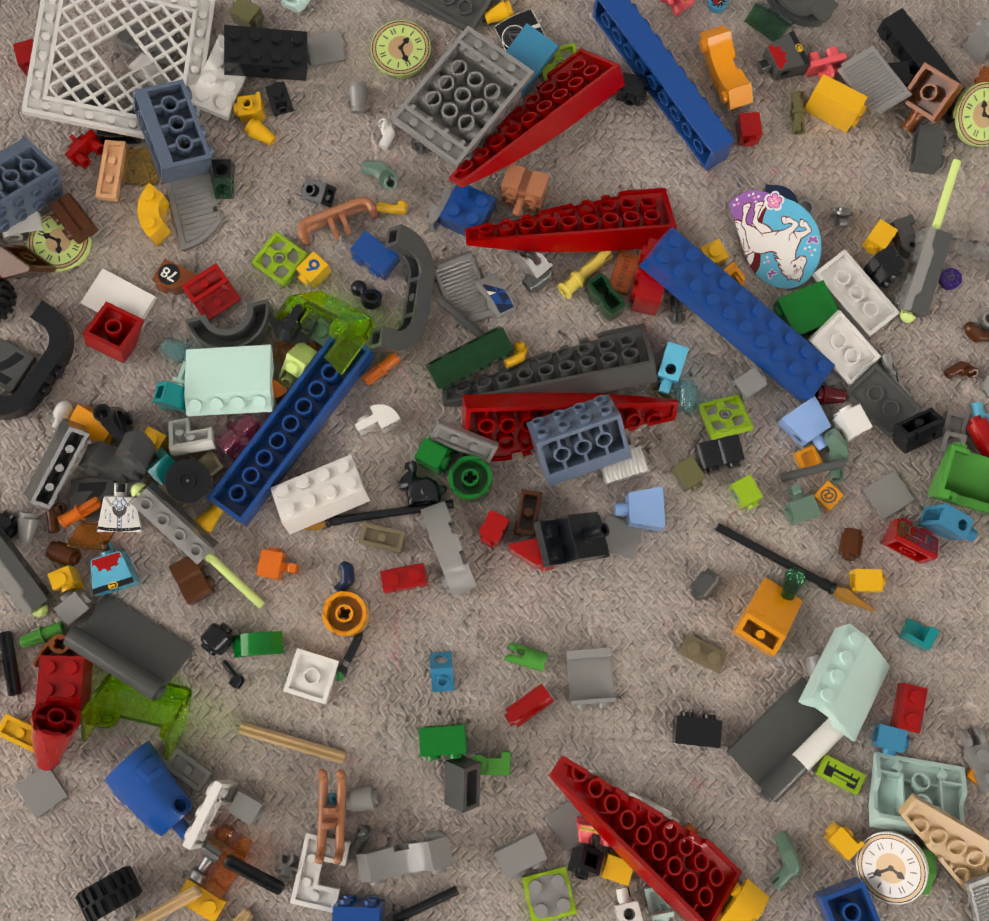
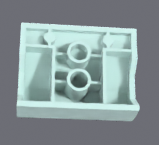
[184,344,277,416]
[798,623,890,741]
[868,752,967,835]

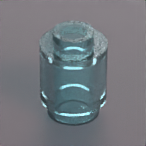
[160,338,193,364]
[676,380,699,413]

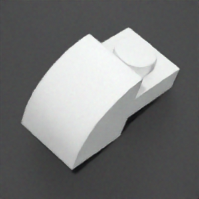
[355,404,402,436]

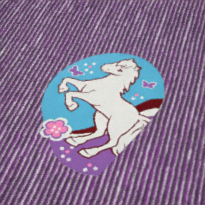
[729,190,821,289]

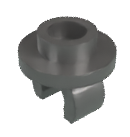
[411,137,429,154]
[832,207,853,227]
[275,854,298,878]

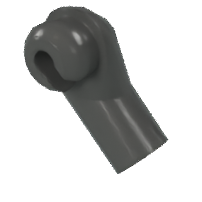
[350,825,372,854]

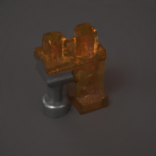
[188,824,253,900]

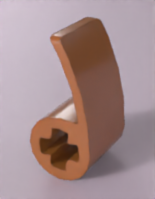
[33,634,74,667]

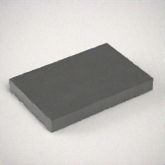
[846,363,923,438]

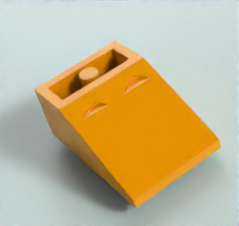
[731,577,803,657]

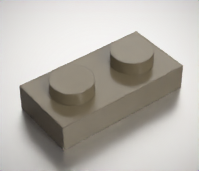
[358,522,406,553]
[678,634,728,673]

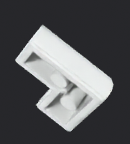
[168,418,216,456]

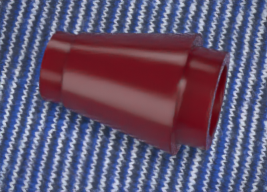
[814,384,846,405]

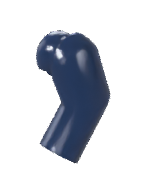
[334,561,355,592]

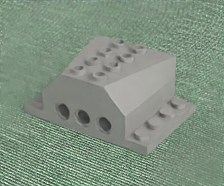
[391,26,534,169]

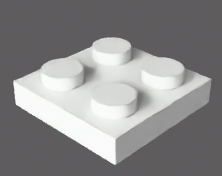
[283,648,340,704]

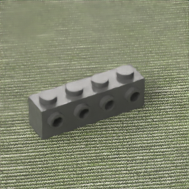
[24,418,90,509]

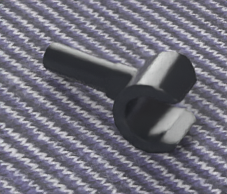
[221,660,245,689]

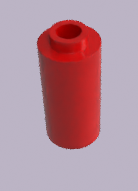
[966,415,989,457]
[504,683,554,728]

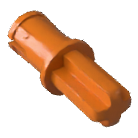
[362,352,401,386]
[58,497,102,528]

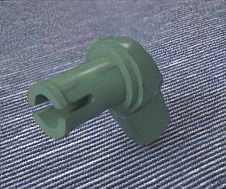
[361,161,398,190]
[824,428,848,483]
[770,831,802,891]

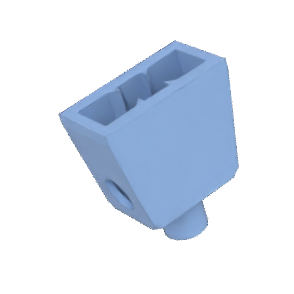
[777,396,831,451]
[614,487,665,531]

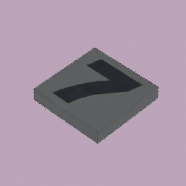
[0,338,37,394]
[71,478,116,523]

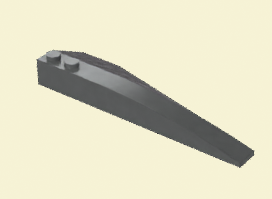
[442,323,658,407]

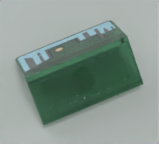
[744,1,794,42]

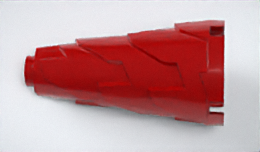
[31,696,81,771]

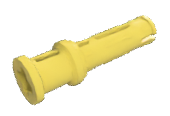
[557,251,613,299]

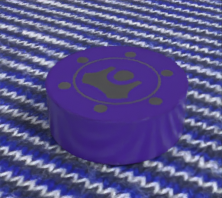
[939,268,962,290]

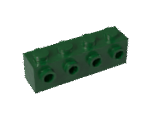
[425,326,514,390]

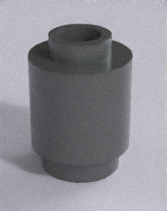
[522,268,554,294]
[689,568,721,601]

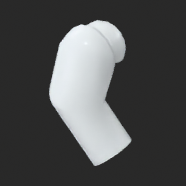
[378,118,395,150]

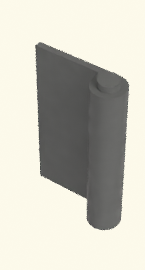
[63,595,195,701]

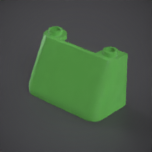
[927,442,989,515]

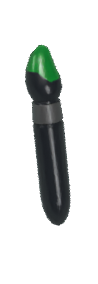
[336,631,363,681]

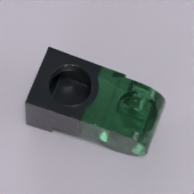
[212,159,235,200]

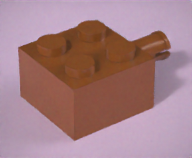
[901,62,964,133]

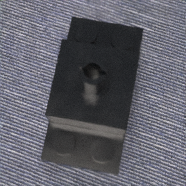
[533,512,610,567]

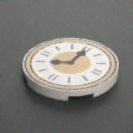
[856,831,929,904]

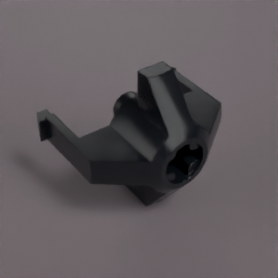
[268,304,319,344]

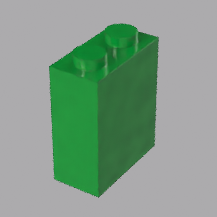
[773,280,838,337]

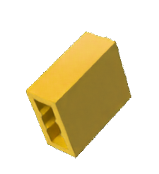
[805,74,868,133]

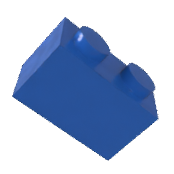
[350,231,400,280]

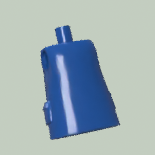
[104,740,193,840]

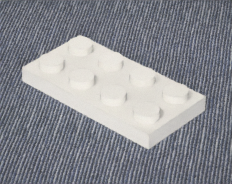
[191,34,247,121]
[812,249,900,339]

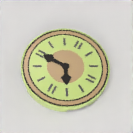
[371,20,431,79]
[953,82,989,147]
[28,213,92,272]

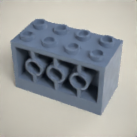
[133,79,214,184]
[0,137,63,234]
[526,394,632,486]

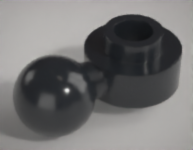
[351,280,382,310]

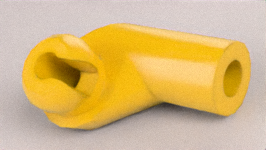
[376,200,408,215]
[503,341,528,369]

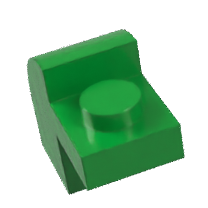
[233,631,283,658]

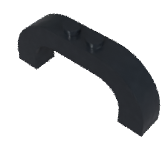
[0,300,74,420]

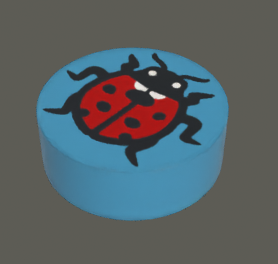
[707,0,728,13]

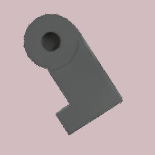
[890,214,916,259]

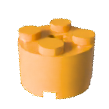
[322,591,370,637]

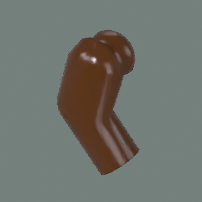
[964,322,989,343]

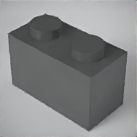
[909,124,947,175]
[444,755,481,813]

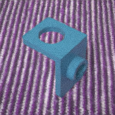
[430,651,455,692]

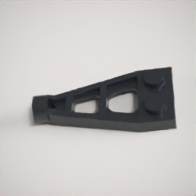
[93,404,133,444]

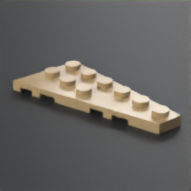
[898,793,989,894]

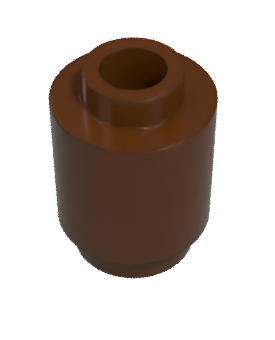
[838,528,864,561]
[45,541,82,566]

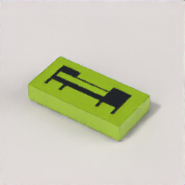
[814,754,866,796]

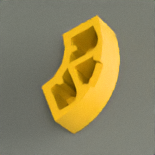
[137,183,171,247]
[716,879,770,921]

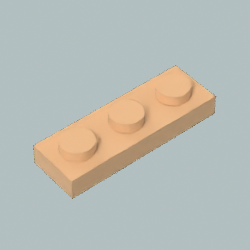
[95,140,128,202]

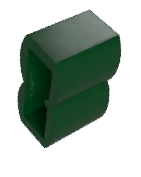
[586,273,625,321]

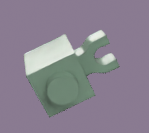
[301,314,336,348]
[783,483,821,526]

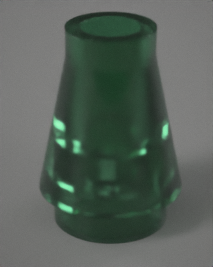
[781,567,806,600]

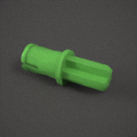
[19,621,66,648]

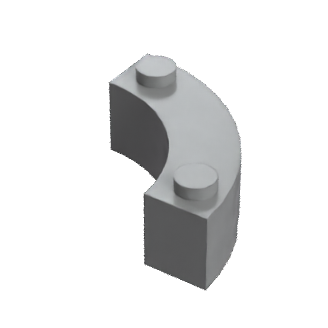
[419,501,477,596]
[356,836,453,886]

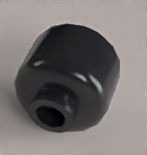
[201,622,234,656]

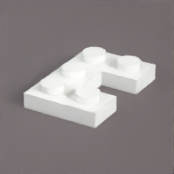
[182,779,239,850]
[290,832,351,913]

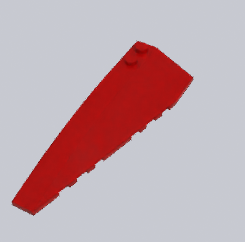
[449,48,625,188]
[465,188,677,252]
[462,392,679,462]
[548,756,743,921]

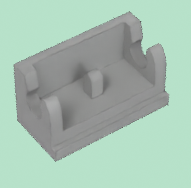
[508,250,553,279]

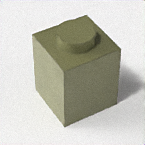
[229,0,264,28]
[671,456,706,492]

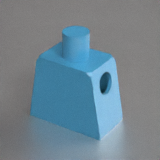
[918,504,978,542]

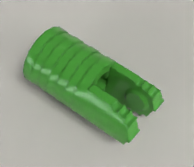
[505,642,548,672]

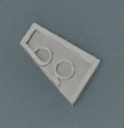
[113,22,177,67]

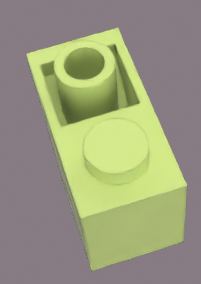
[277,342,318,390]

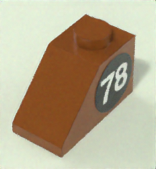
[152,259,197,295]

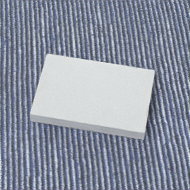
[81,268,157,319]
[807,310,881,386]

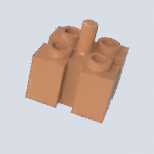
[501,163,549,216]

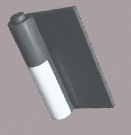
[727,676,844,803]

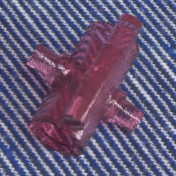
[215,413,261,461]

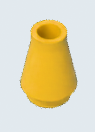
[484,0,514,24]
[244,118,276,146]
[195,504,223,534]

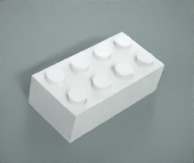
[270,455,370,534]

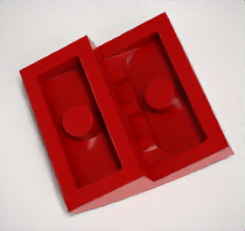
[181,263,242,320]

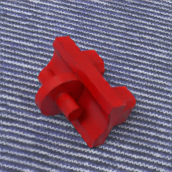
[64,129,104,169]

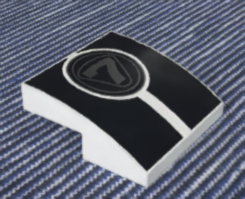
[494,9,546,51]

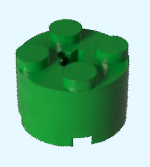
[448,456,492,503]

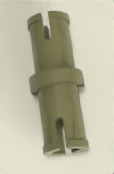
[789,91,806,135]

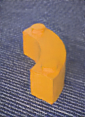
[699,25,753,110]

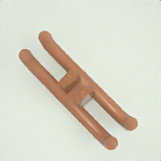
[297,197,379,246]
[314,769,346,865]

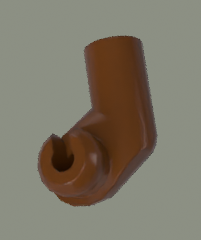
[943,361,979,379]
[46,502,66,533]

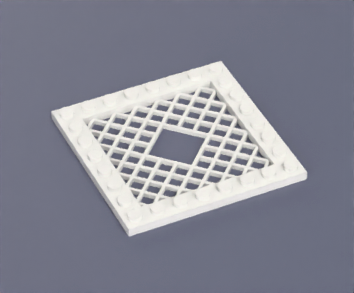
[22,0,215,139]

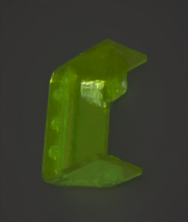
[268,291,375,375]
[80,674,192,760]

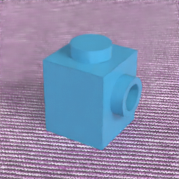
[871,723,910,756]

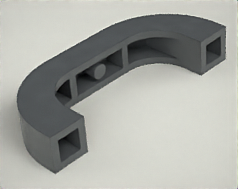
[368,224,435,353]

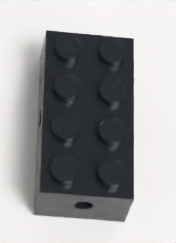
[224,25,308,81]

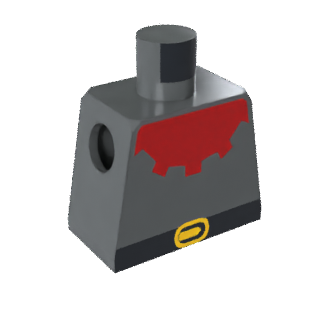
[756,31,810,80]

